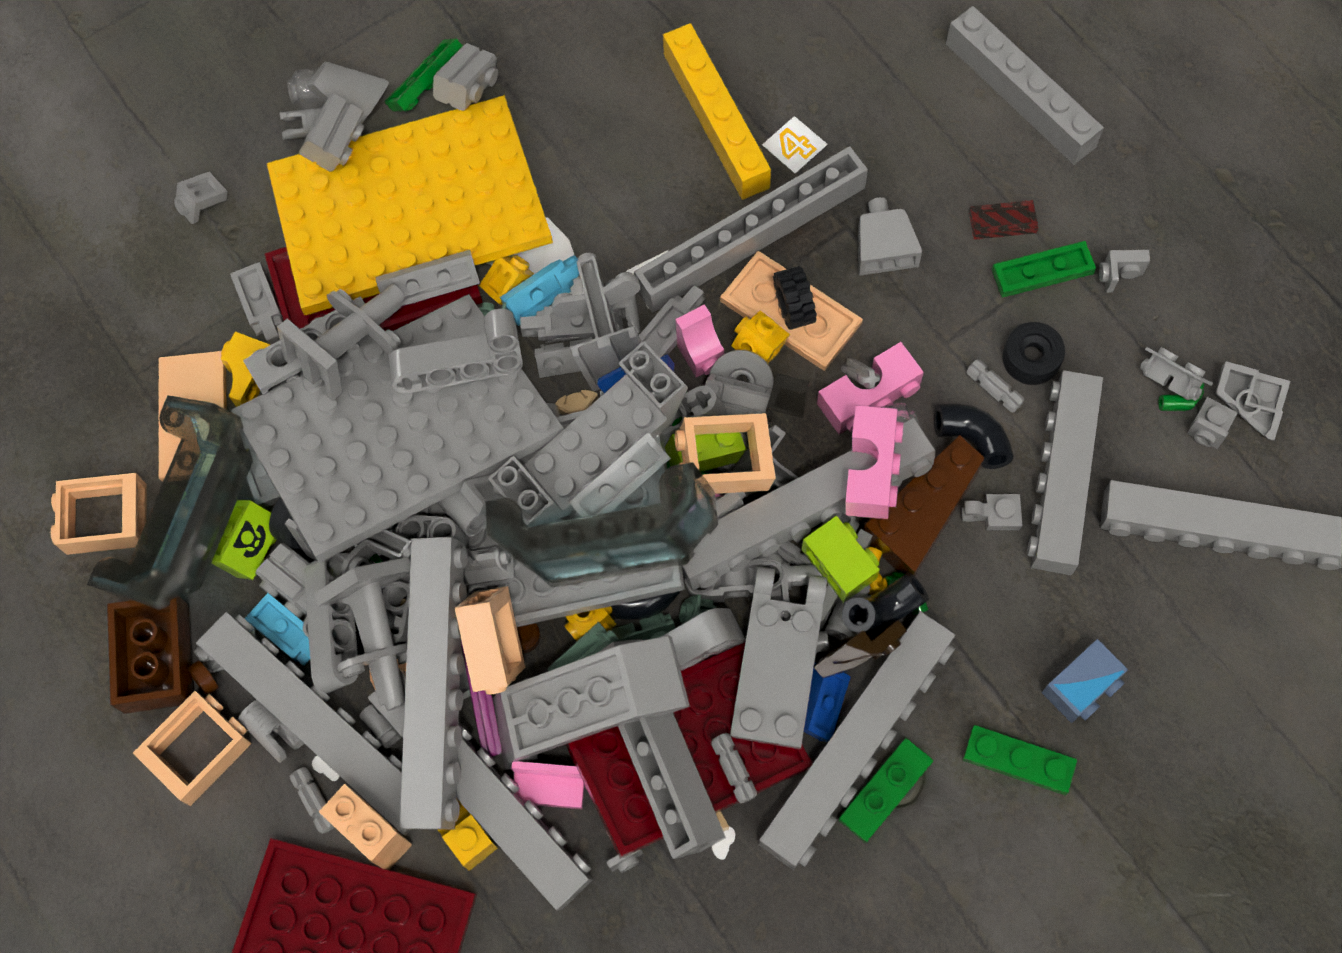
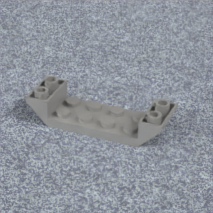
[488,341,688,528]
[493,636,690,769]

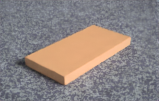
[720,251,863,371]
[159,351,228,482]

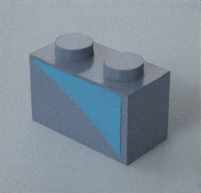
[1042,639,1128,723]

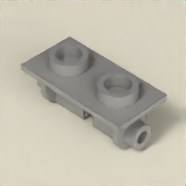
[535,336,592,378]
[1140,347,1213,401]
[463,545,515,586]

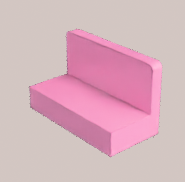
[511,761,585,809]

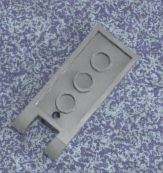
[730,566,827,749]

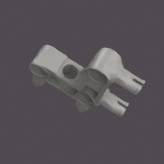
[685,550,829,652]

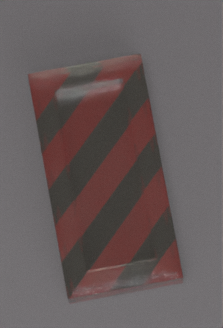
[969,200,1038,240]

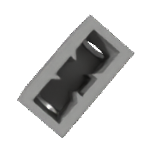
[858,197,922,276]

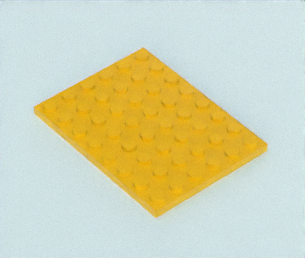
[267,95,553,316]

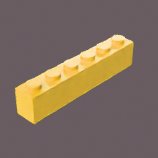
[663,23,771,200]

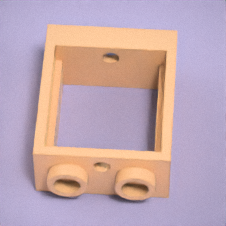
[675,413,776,496]
[51,473,147,555]
[455,586,525,695]
[133,691,252,806]
[319,784,412,870]

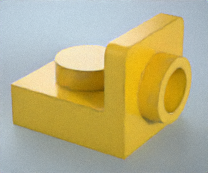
[479,255,534,305]

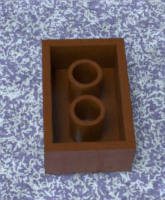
[107,594,193,714]

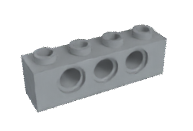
[243,296,374,395]

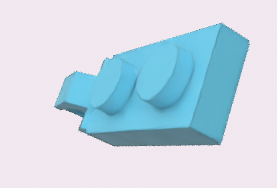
[500,255,579,326]
[244,593,310,666]

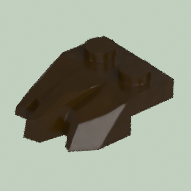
[814,620,907,678]

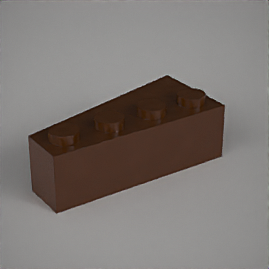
[864,435,984,576]

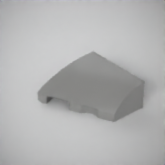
[305,62,389,124]
[1215,361,1291,441]

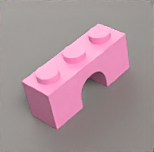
[817,342,924,434]
[845,406,904,519]

